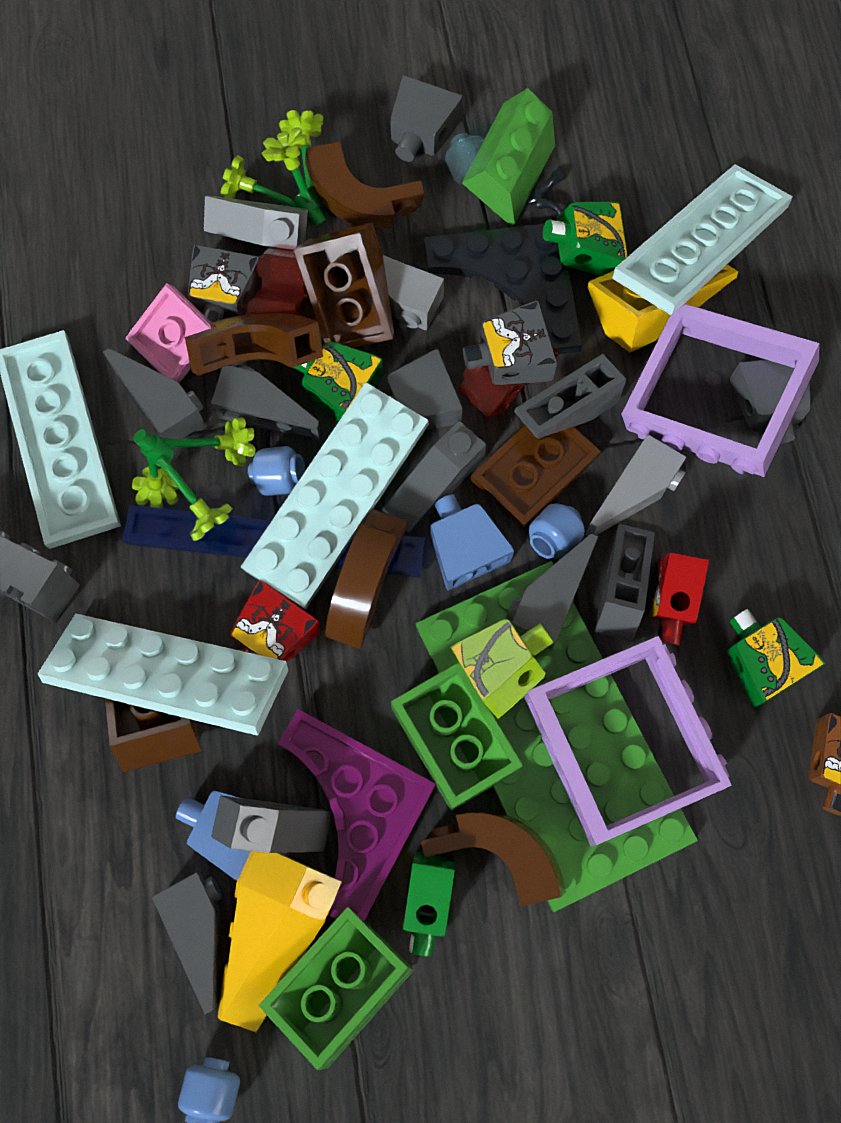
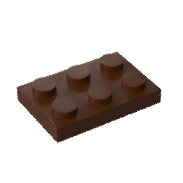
[471,425,601,529]

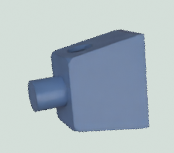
[431,494,514,591]
[176,791,250,880]

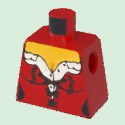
[649,553,709,646]
[230,580,322,663]

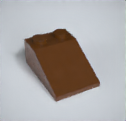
[294,222,395,348]
[105,635,201,773]

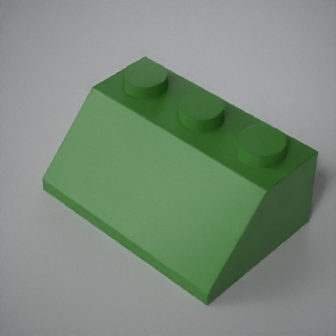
[462,88,555,226]
[391,662,523,811]
[258,907,414,1070]

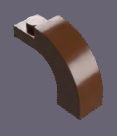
[305,142,424,229]
[184,313,323,376]
[325,509,407,649]
[421,811,566,906]

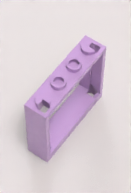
[622,304,820,477]
[524,636,732,847]

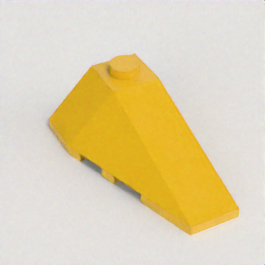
[587,264,738,353]
[218,851,342,1032]

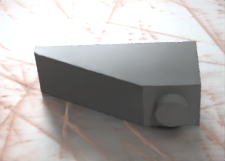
[103,348,205,439]
[515,354,626,439]
[211,365,322,442]
[383,421,486,535]
[595,524,655,642]
[506,534,598,650]
[211,795,332,853]
[152,872,222,1014]

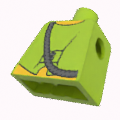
[450,620,554,719]

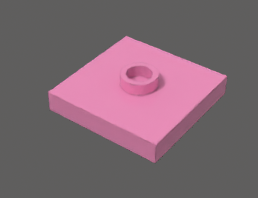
[125,283,211,383]

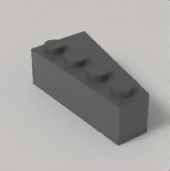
[0,530,80,623]

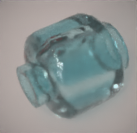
[445,133,484,186]

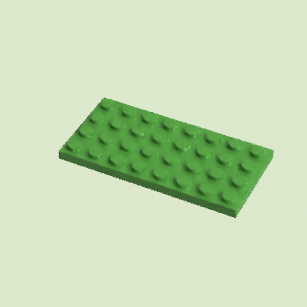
[416,561,698,912]

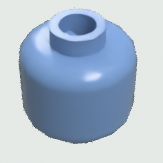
[248,446,306,496]
[529,503,585,559]
[178,1057,240,1123]

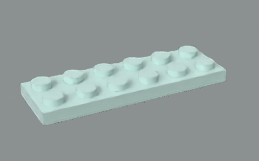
[612,164,793,316]
[0,330,121,549]
[241,382,429,610]
[38,614,288,736]

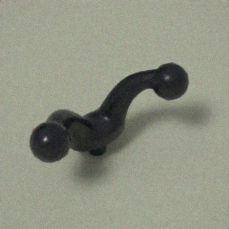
[528,169,564,220]

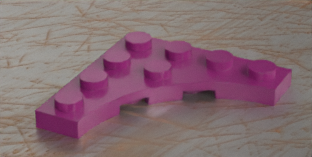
[278,709,436,921]

